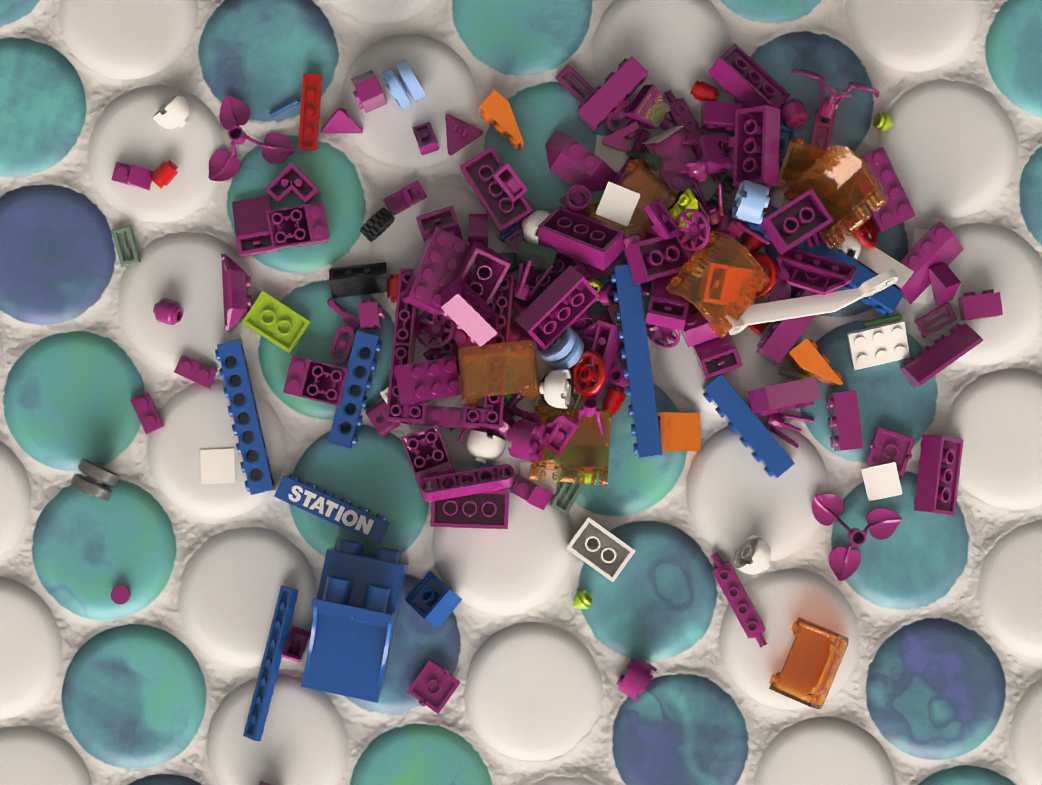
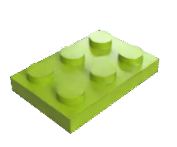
[241,291,311,354]

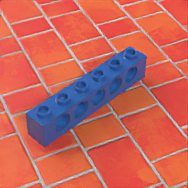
[328,331,382,448]

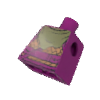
[624,84,672,130]

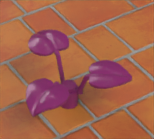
[791,69,879,119]
[208,95,295,182]
[812,493,902,581]

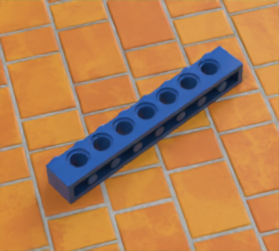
[215,340,275,495]

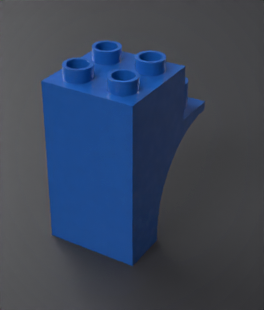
[301,539,409,703]

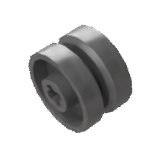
[70,458,121,501]

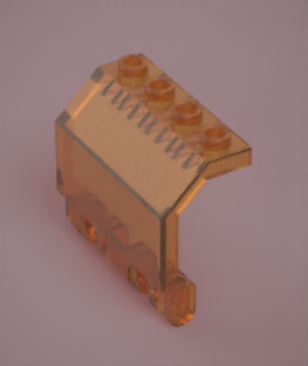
[784,145,888,250]
[666,231,770,338]
[529,405,612,486]

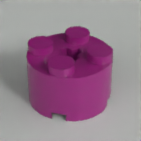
[508,419,550,462]
[616,656,657,702]

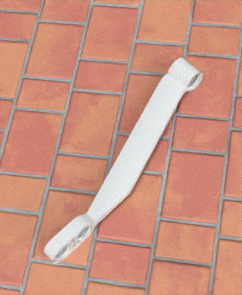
[722,269,898,335]

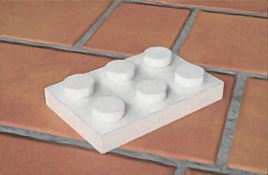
[847,320,910,370]

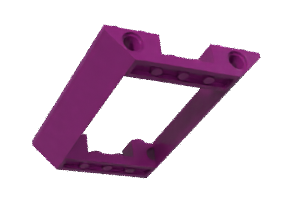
[386,268,515,430]

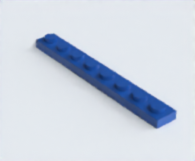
[243,586,299,741]

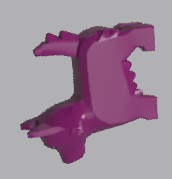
[680,133,733,183]

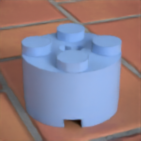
[732,180,770,224]

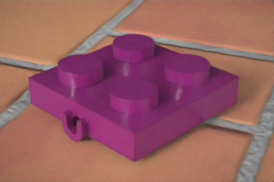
[866,427,915,476]
[407,660,461,714]

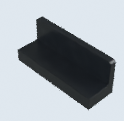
[329,262,388,298]

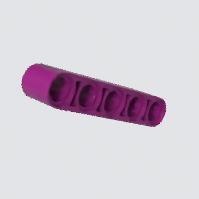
[420,464,514,502]

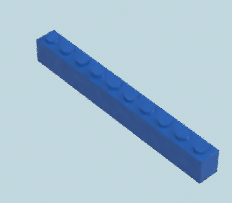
[728,201,904,316]
[611,264,663,459]

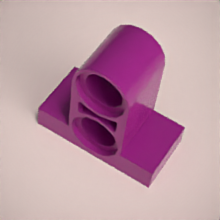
[468,214,488,250]

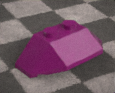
[545,130,617,192]
[777,248,857,295]
[221,254,252,332]
[570,320,620,399]

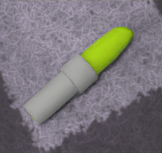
[778,367,812,380]

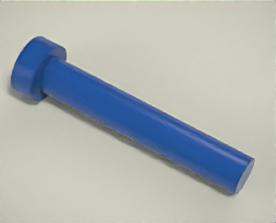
[269,97,299,116]
[498,220,523,242]

